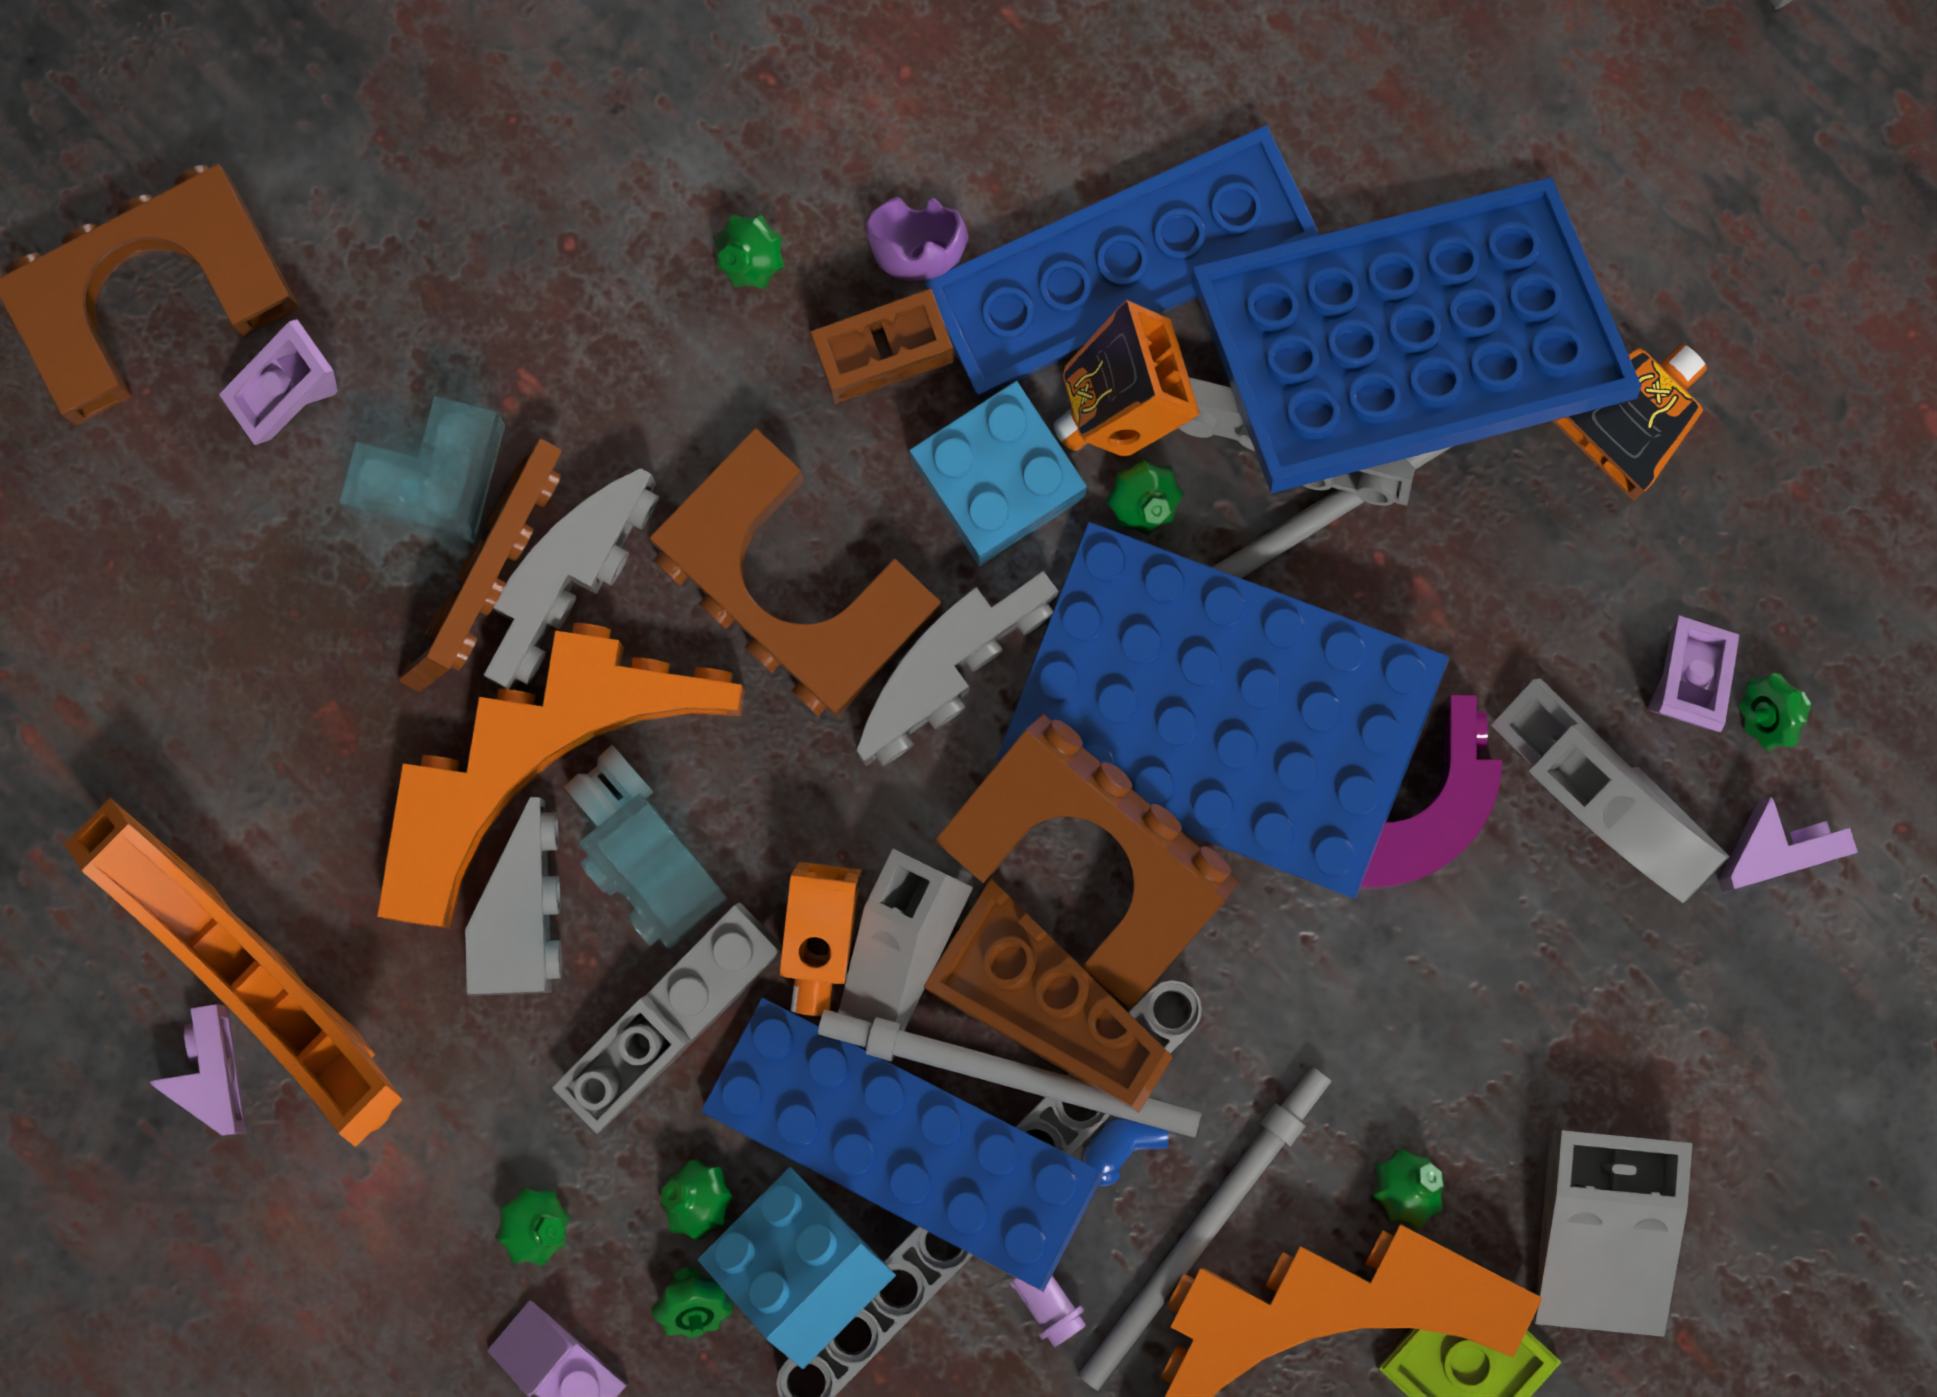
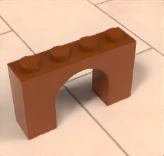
[0,164,300,426]
[650,428,942,719]
[935,714,1240,1010]

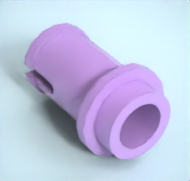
[1009,1275,1086,1348]

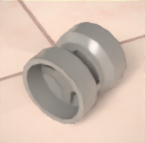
[564,744,654,834]

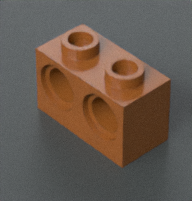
[811,289,953,404]

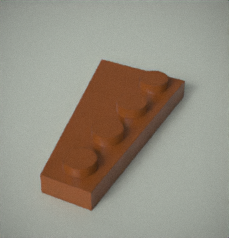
[398,438,562,693]
[923,879,1173,1113]

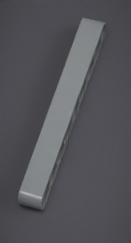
[776,980,1202,1397]

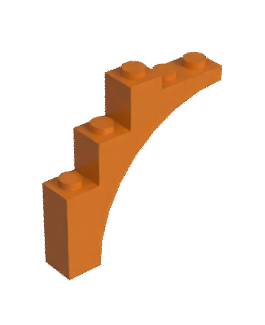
[377,623,745,929]
[63,798,403,1147]
[1160,1224,1543,1397]

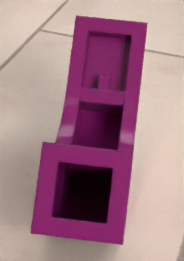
[1360,695,1502,890]

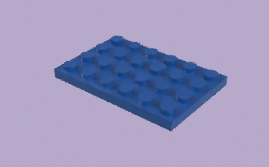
[1191,177,1641,493]
[996,522,1450,899]

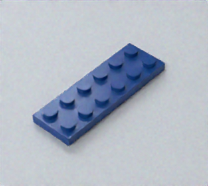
[924,125,1320,399]
[701,998,1104,1292]

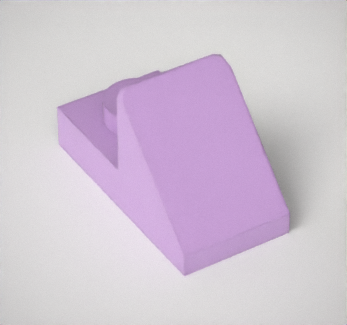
[219,319,338,445]
[1648,615,1739,732]
[1718,797,1858,892]
[150,1004,247,1135]
[487,1300,628,1397]

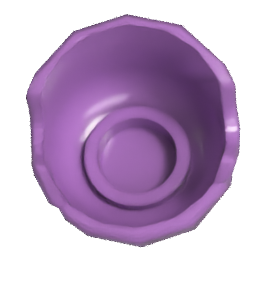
[864,197,969,282]

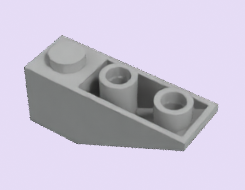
[465,797,562,996]
[838,849,973,1061]

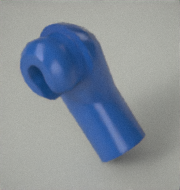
[1082,1119,1168,1187]

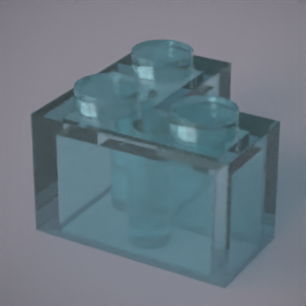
[339,396,505,545]
[578,793,730,949]

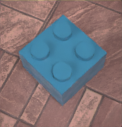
[909,381,1087,567]
[697,1167,896,1369]

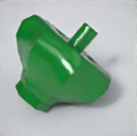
[713,214,785,289]
[1105,458,1184,535]
[1738,673,1811,752]
[1373,1149,1444,1230]
[659,1159,733,1241]
[495,1186,571,1266]
[652,1267,734,1339]

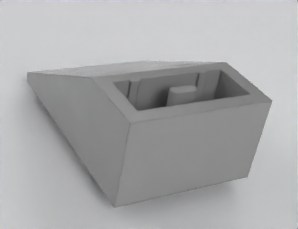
[1534,1129,1692,1337]

